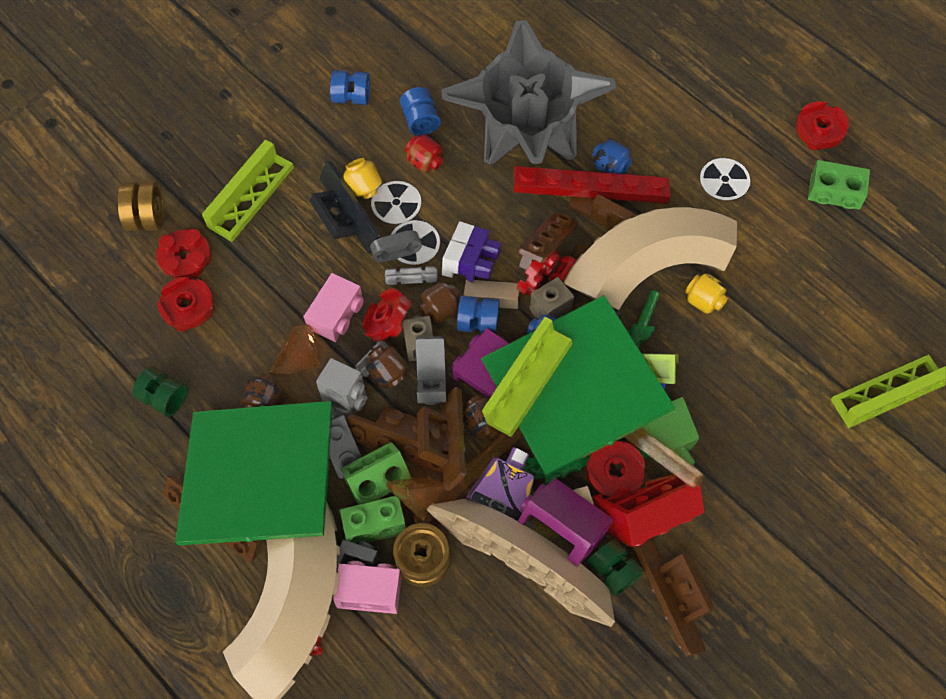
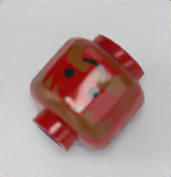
[405,134,444,173]

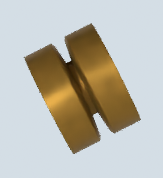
[118,182,164,231]
[393,523,450,587]

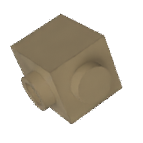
[530,277,574,319]
[402,316,433,362]

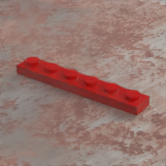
[513,166,671,204]

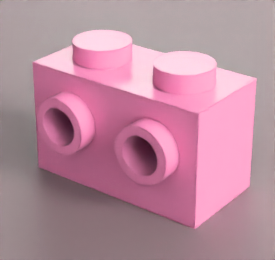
[304,273,364,342]
[333,561,402,614]

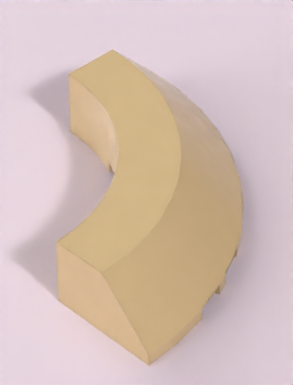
[563,207,737,310]
[427,499,615,627]
[223,501,340,699]

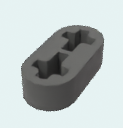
[370,230,422,262]

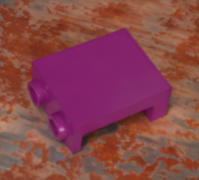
[452,328,510,398]
[518,478,614,566]

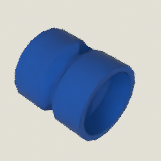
[330,70,370,105]
[400,87,441,136]
[457,296,500,334]

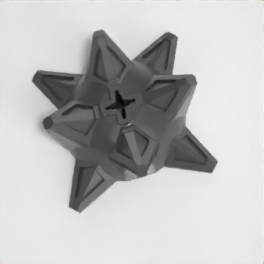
[442,20,616,165]

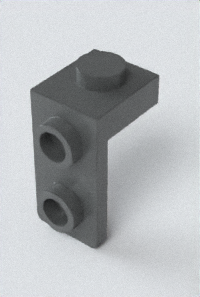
[416,336,446,405]
[329,409,362,478]
[332,539,379,597]

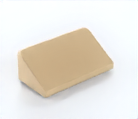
[464,280,519,309]

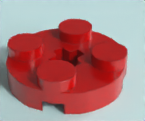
[795,101,849,150]
[156,229,212,279]
[516,250,560,296]
[157,277,214,331]
[362,288,411,342]
[585,441,645,498]

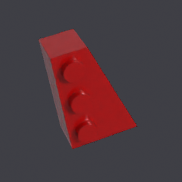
[592,472,704,547]

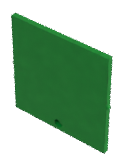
[481,295,675,477]
[175,401,333,546]

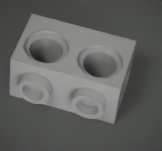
[316,358,367,416]

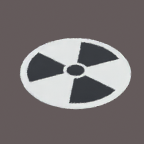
[700,158,750,200]
[371,181,421,224]
[391,220,440,265]

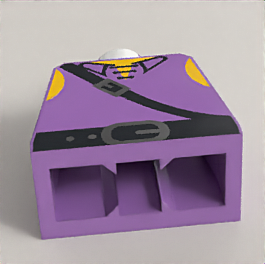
[466,447,534,521]

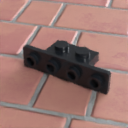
[309,161,381,253]

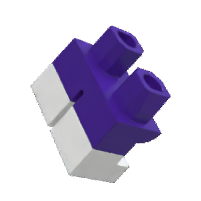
[442,221,501,283]

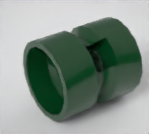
[132,366,188,417]
[587,538,645,597]

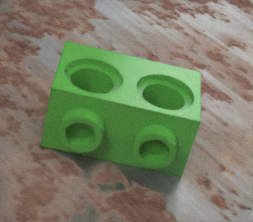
[808,160,870,210]
[340,442,413,505]
[340,495,406,544]

